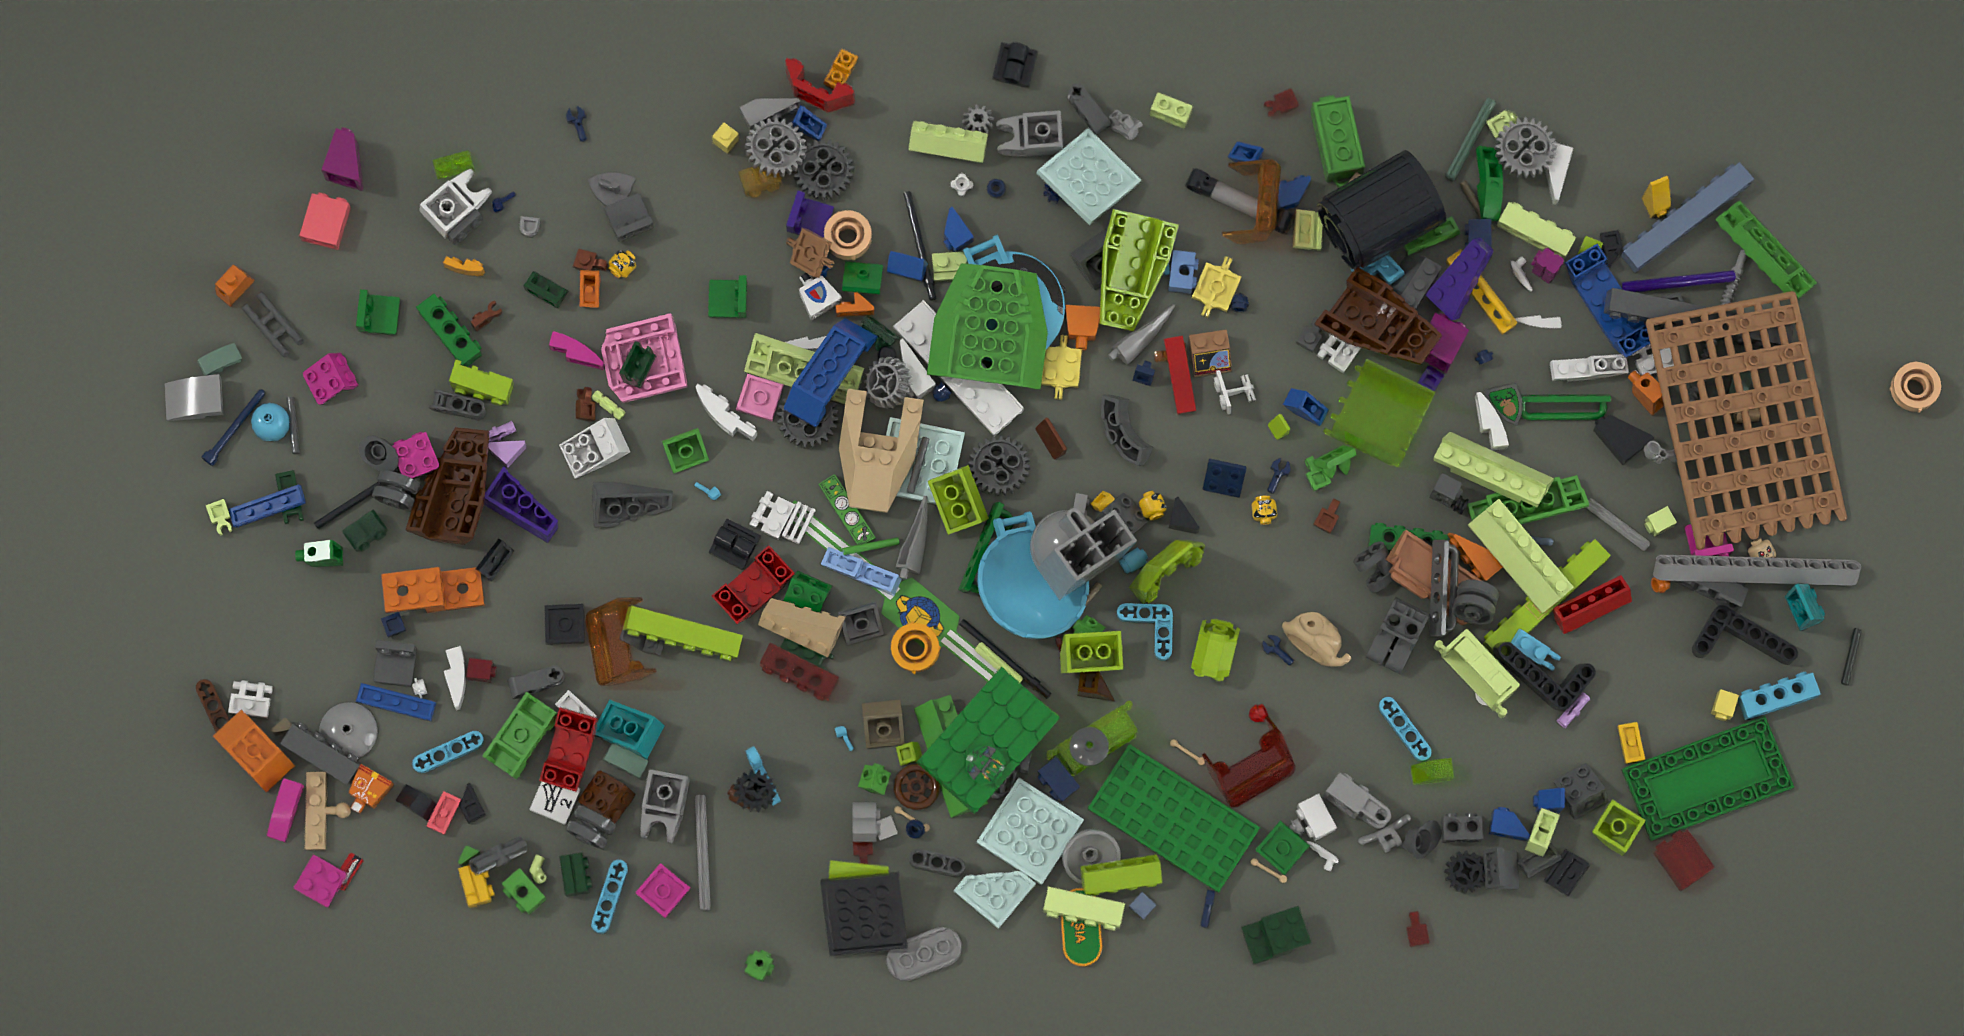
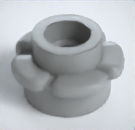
[1289,818,1306,836]

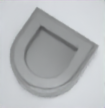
[519,216,540,237]

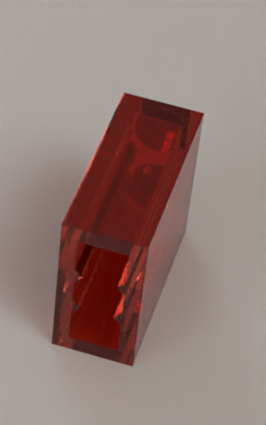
[1653,829,1715,892]

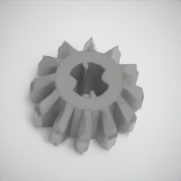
[962,104,994,134]

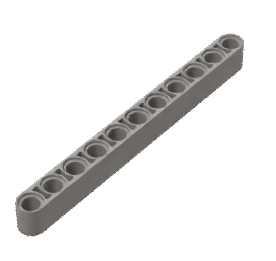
[1653,555,1861,586]

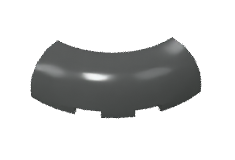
[1101,395,1153,466]

